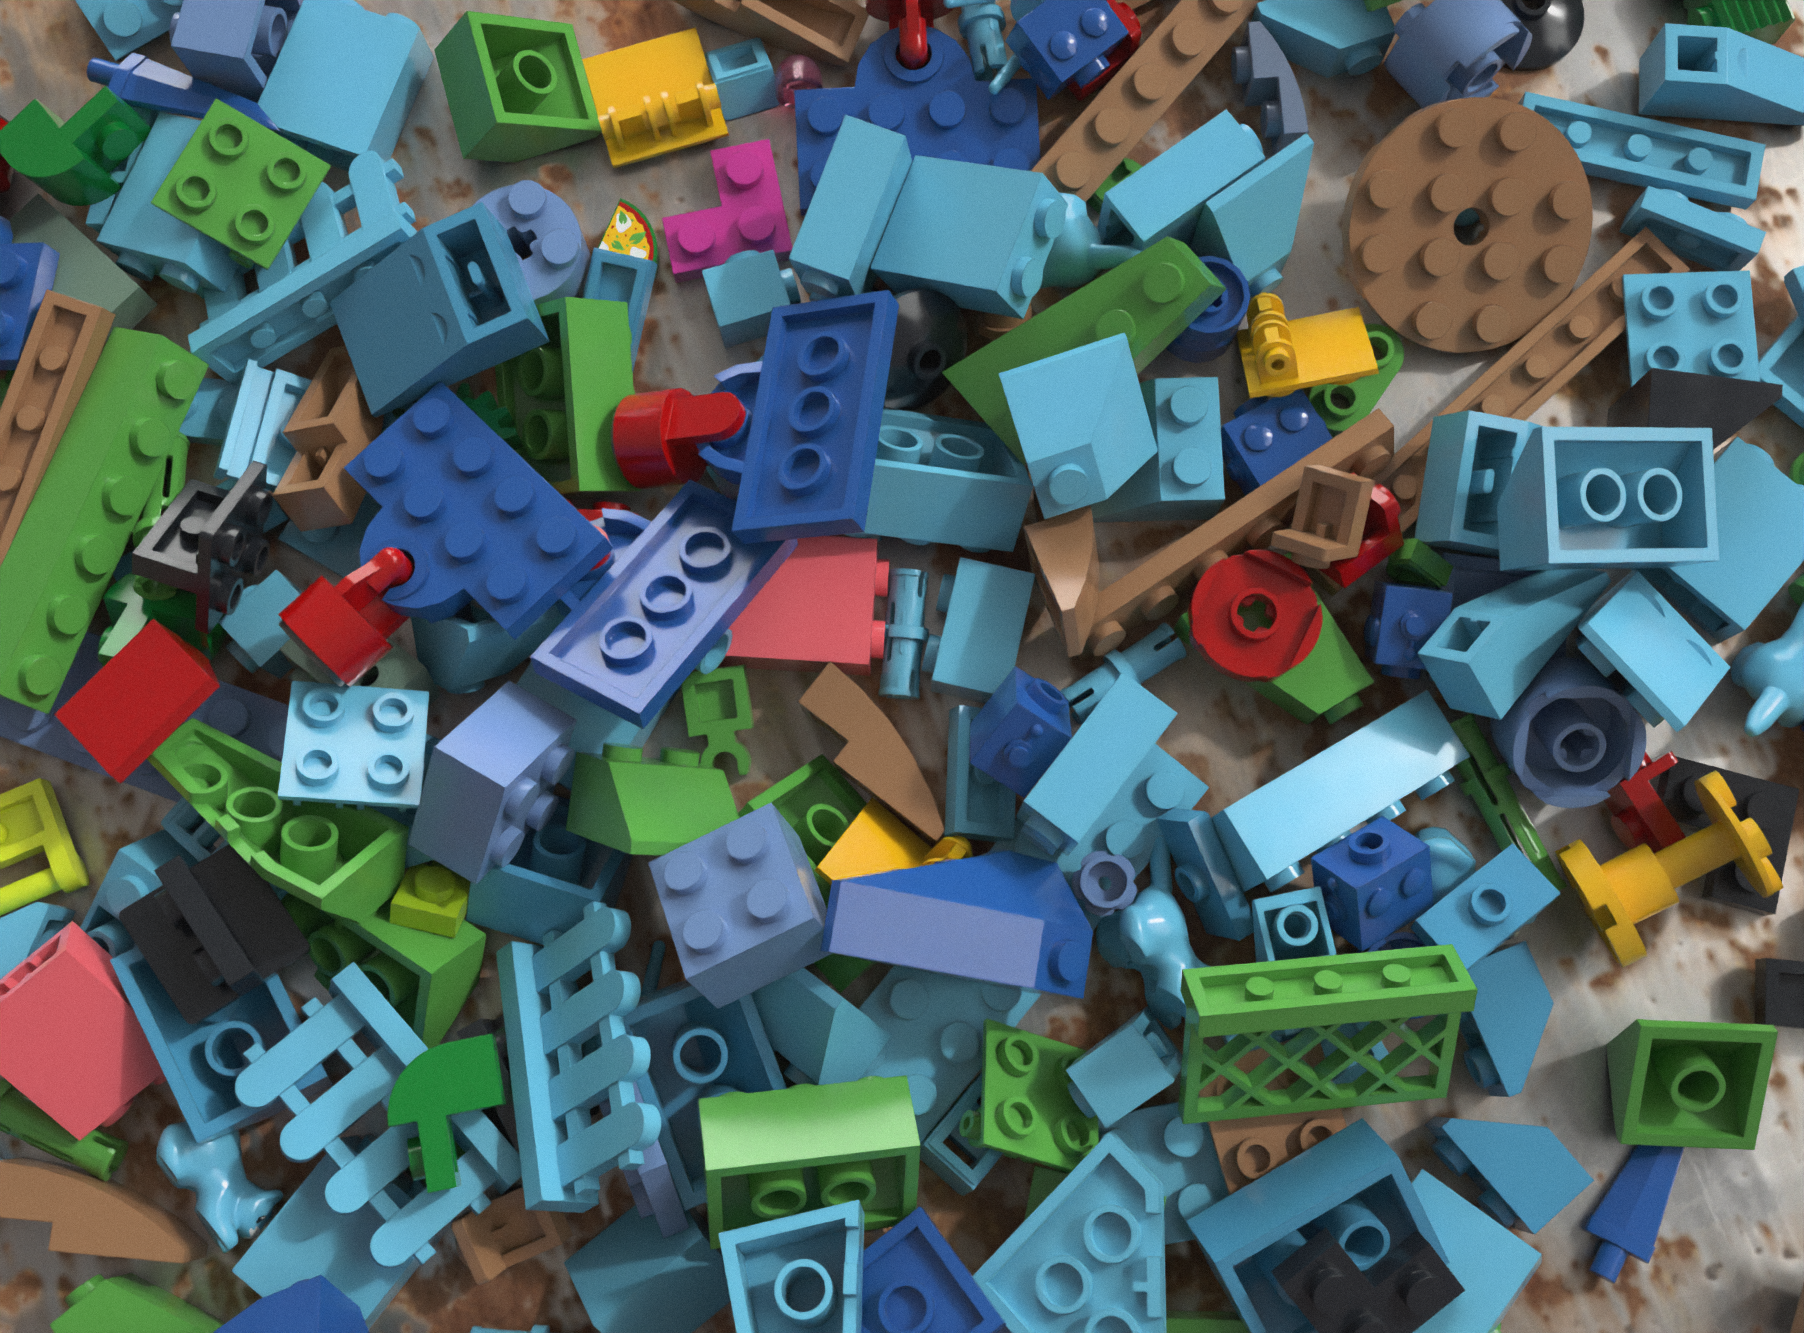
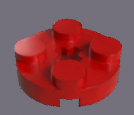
[1188,549,1323,683]

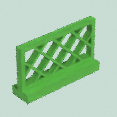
[1178,944,1478,1124]

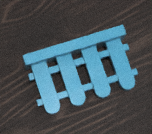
[188,151,418,386]
[496,901,661,1213]
[235,962,522,1268]

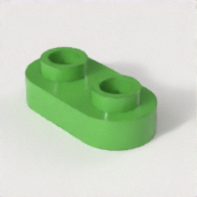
[1307,324,1404,438]

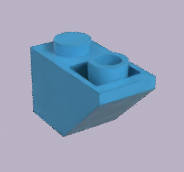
[1459,941,1554,1097]
[1425,1116,1594,1235]

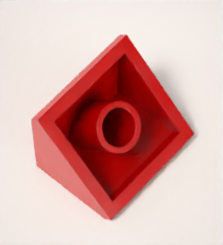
[54,619,220,784]

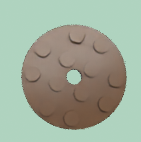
[1342,97,1593,353]

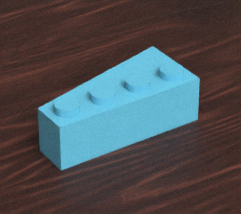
[1211,690,1470,893]
[718,1200,865,1333]

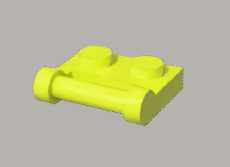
[0,778,90,916]

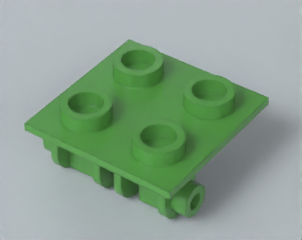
[151,98,331,270]
[959,1018,1099,1173]

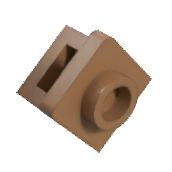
[1271,464,1375,569]
[451,1184,573,1285]

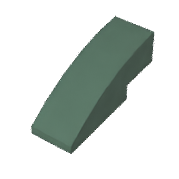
[9,193,158,342]

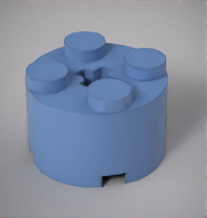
[1384,0,1532,108]
[472,180,591,305]
[1490,657,1647,808]

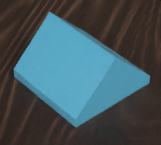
[564,1176,731,1333]

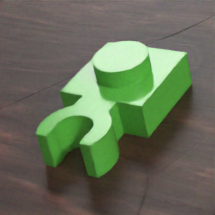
[681,665,754,776]

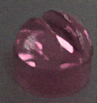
[775,55,823,109]

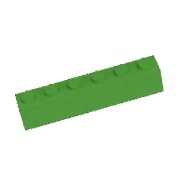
[0,327,209,714]

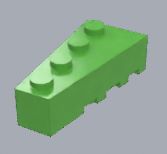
[942,236,1227,465]

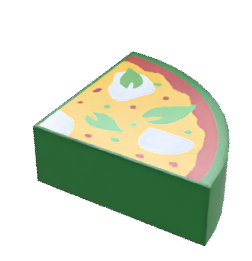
[598,198,660,280]

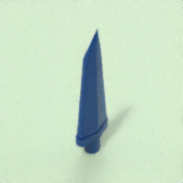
[87,52,280,131]
[1584,1145,1685,1284]

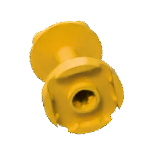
[1554,770,1783,968]

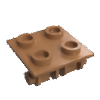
[1199,1039,1347,1196]

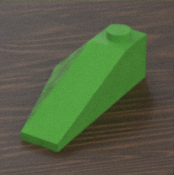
[147,718,409,923]
[281,892,486,1049]

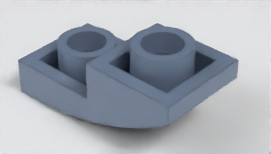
[1231,21,1309,156]

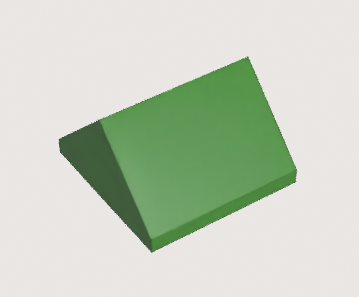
[1606,1019,1778,1150]

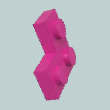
[662,139,793,283]

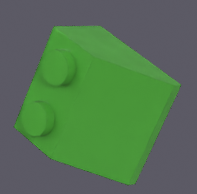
[434,11,602,163]
[566,743,739,856]

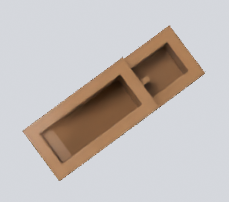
[672,0,869,67]
[272,345,384,532]
[1024,480,1099,658]
[798,662,945,845]
[0,1157,208,1263]

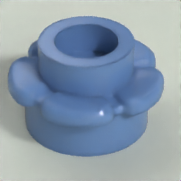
[1072,851,1137,916]

